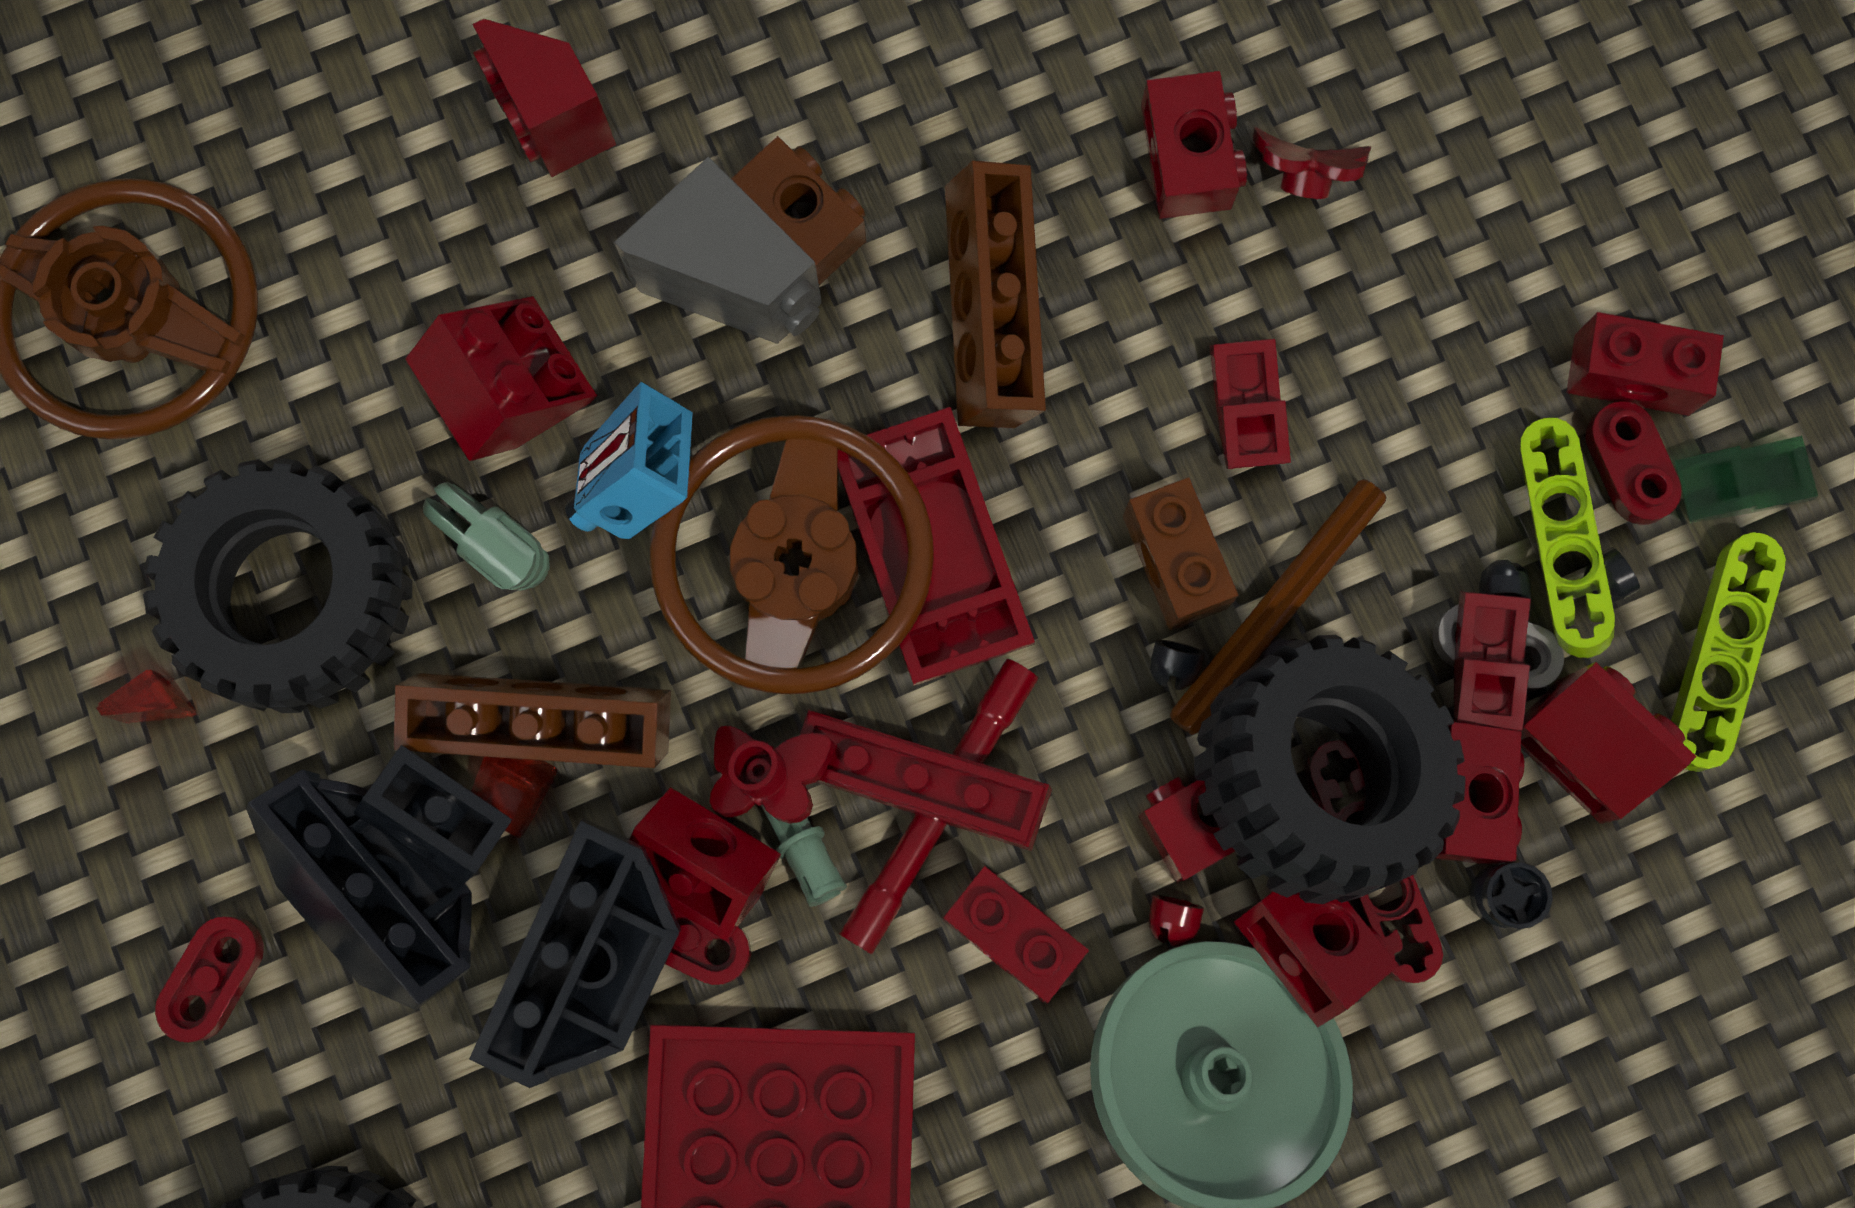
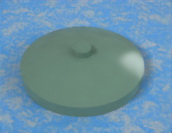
[1090,942,1353,1208]

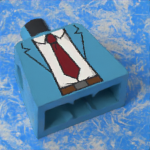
[565,382,693,539]

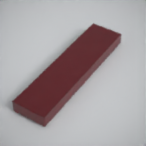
[800,710,1052,851]

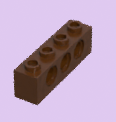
[945,160,1046,428]
[394,673,671,768]

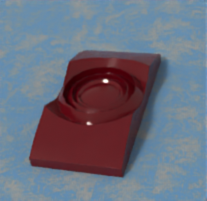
[838,407,1035,686]

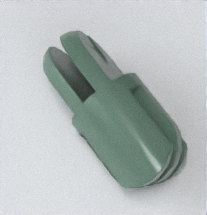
[423,482,550,591]

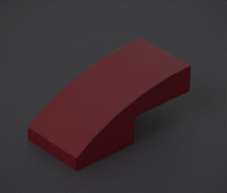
[1210,339,1291,469]
[1454,591,1531,730]

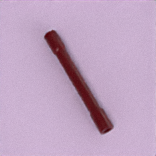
[839,659,1039,954]

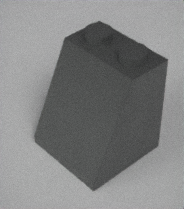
[614,157,822,344]

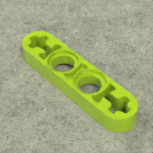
[1521,418,1615,658]
[1671,532,1786,772]

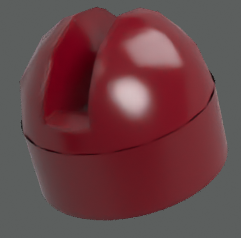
[1149,895,1204,947]

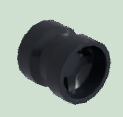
[1470,862,1553,929]

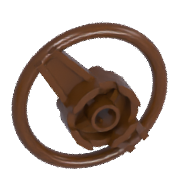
[0,178,258,440]
[650,415,934,694]

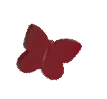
[1252,127,1371,199]
[709,726,835,824]

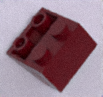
[472,19,616,177]
[405,296,597,461]
[1510,662,1697,824]

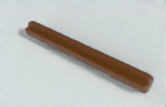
[1170,479,1387,735]

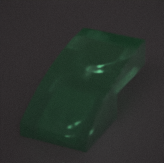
[1674,436,1818,523]

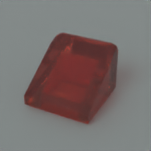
[96,669,197,723]
[471,756,557,838]

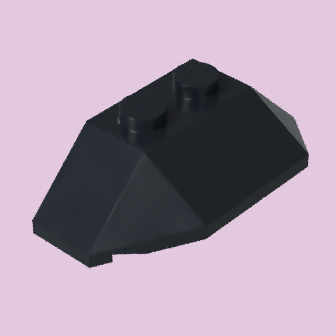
[246,769,472,1010]
[469,818,681,1088]

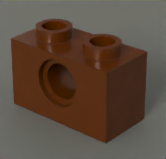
[731,136,866,285]
[1123,477,1239,631]

